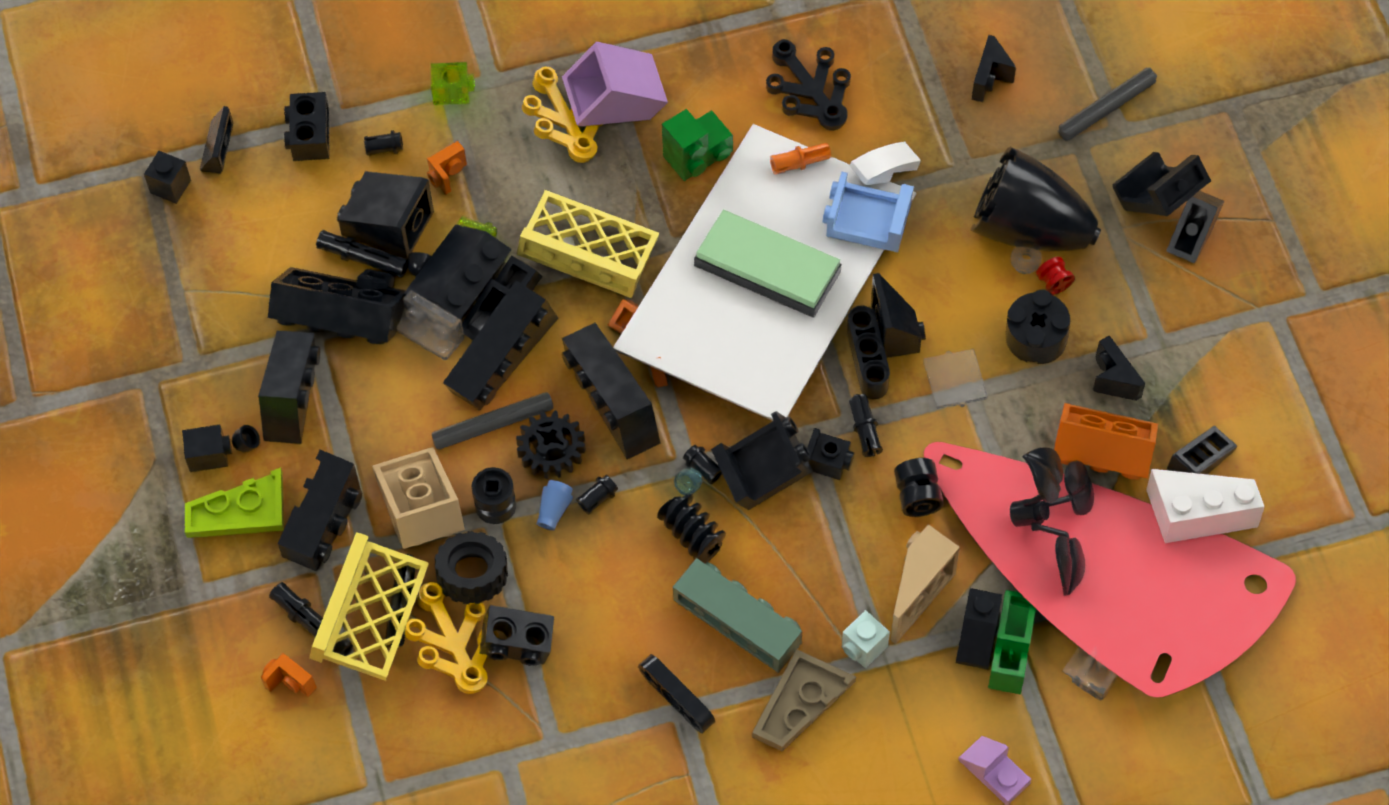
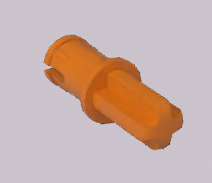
[770,143,831,175]

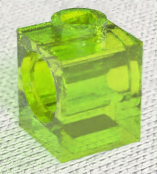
[431,62,475,105]

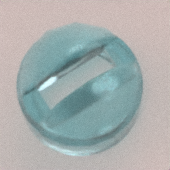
[674,468,703,495]

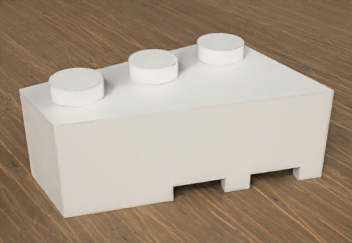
[1146,469,1265,543]

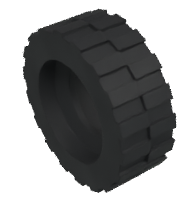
[435,531,508,604]

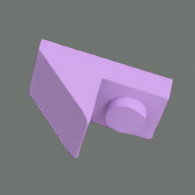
[958,736,1031,805]

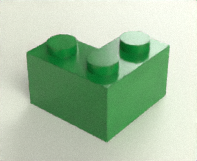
[662,109,733,181]

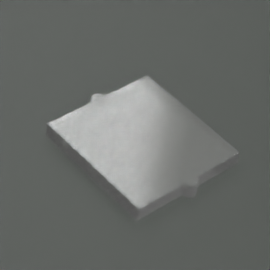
[923,349,988,409]

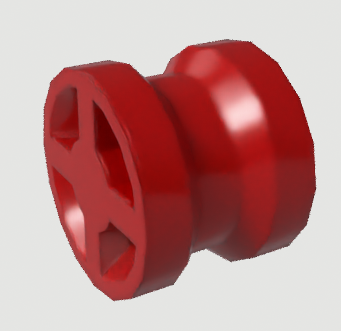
[1036,256,1075,295]

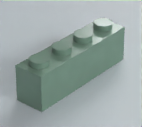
[673,558,802,673]

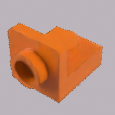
[427,141,467,195]
[261,653,317,697]

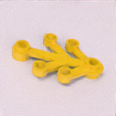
[522,66,604,163]
[404,582,499,694]

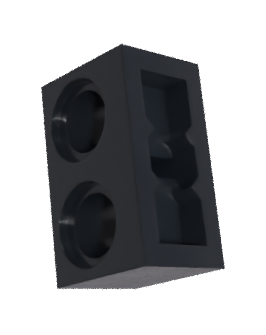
[284,92,330,161]
[479,605,554,666]

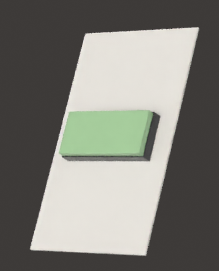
[613,124,917,421]

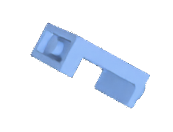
[822,172,914,253]

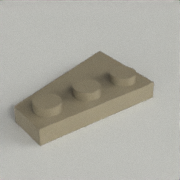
[752,649,856,751]

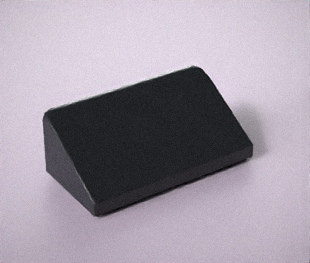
[200,106,234,174]

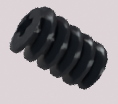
[657,494,726,563]

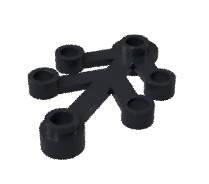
[766,39,851,131]

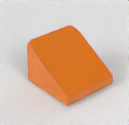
[607,299,639,334]

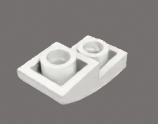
[850,142,921,185]

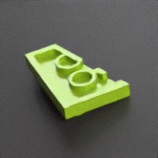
[185,467,284,538]

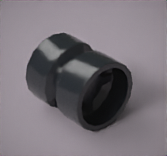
[894,458,944,517]
[471,467,516,524]

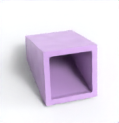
[562,41,668,126]

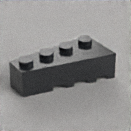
[443,281,558,411]
[561,322,661,460]

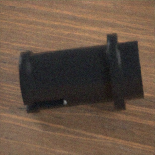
[364,130,403,156]
[683,445,722,485]
[576,475,618,515]

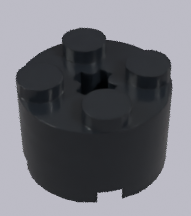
[1006,290,1070,364]

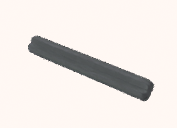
[1058,68,1157,141]
[432,392,553,449]

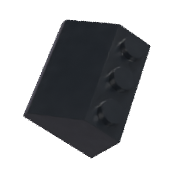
[403,224,512,331]

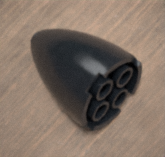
[971,146,1101,251]

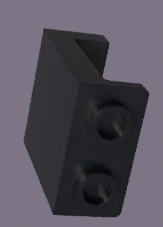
[1112,152,1211,216]
[711,411,813,510]

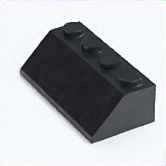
[267,267,407,344]

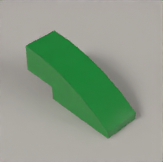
[988,590,1036,695]

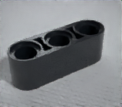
[847,306,890,399]

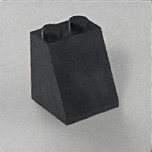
[337,171,434,259]

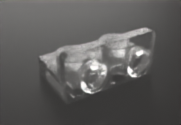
[396,290,465,360]

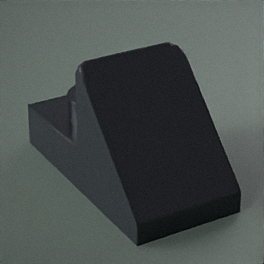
[972,35,1016,102]
[1093,335,1145,401]

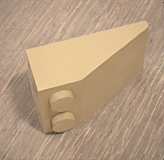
[372,447,465,549]
[891,524,960,644]

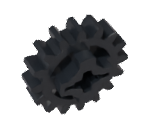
[516,410,586,479]

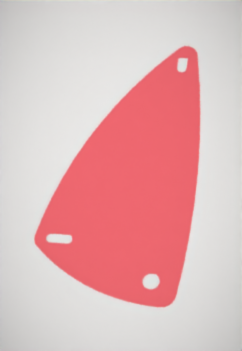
[924,442,1296,697]

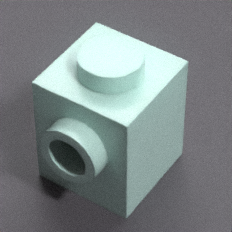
[842,610,890,669]

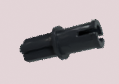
[849,394,883,457]

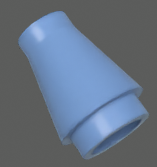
[537,480,573,530]

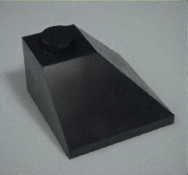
[870,273,926,358]

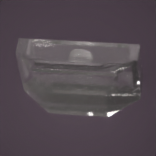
[1063,646,1119,701]

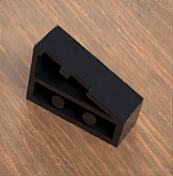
[258,330,320,444]
[278,449,363,571]

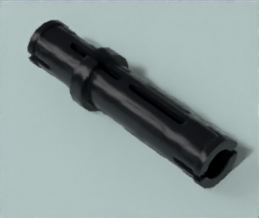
[316,230,408,278]
[269,582,353,656]

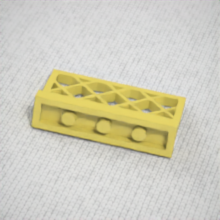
[517,190,659,298]
[309,532,429,681]

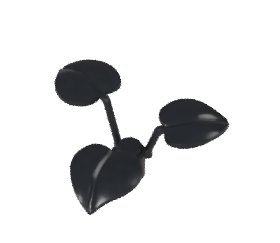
[1010,447,1094,596]

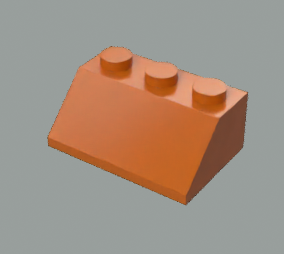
[1054,403,1158,480]

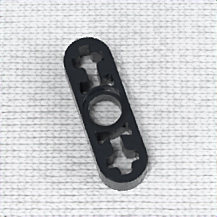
[638,654,715,733]

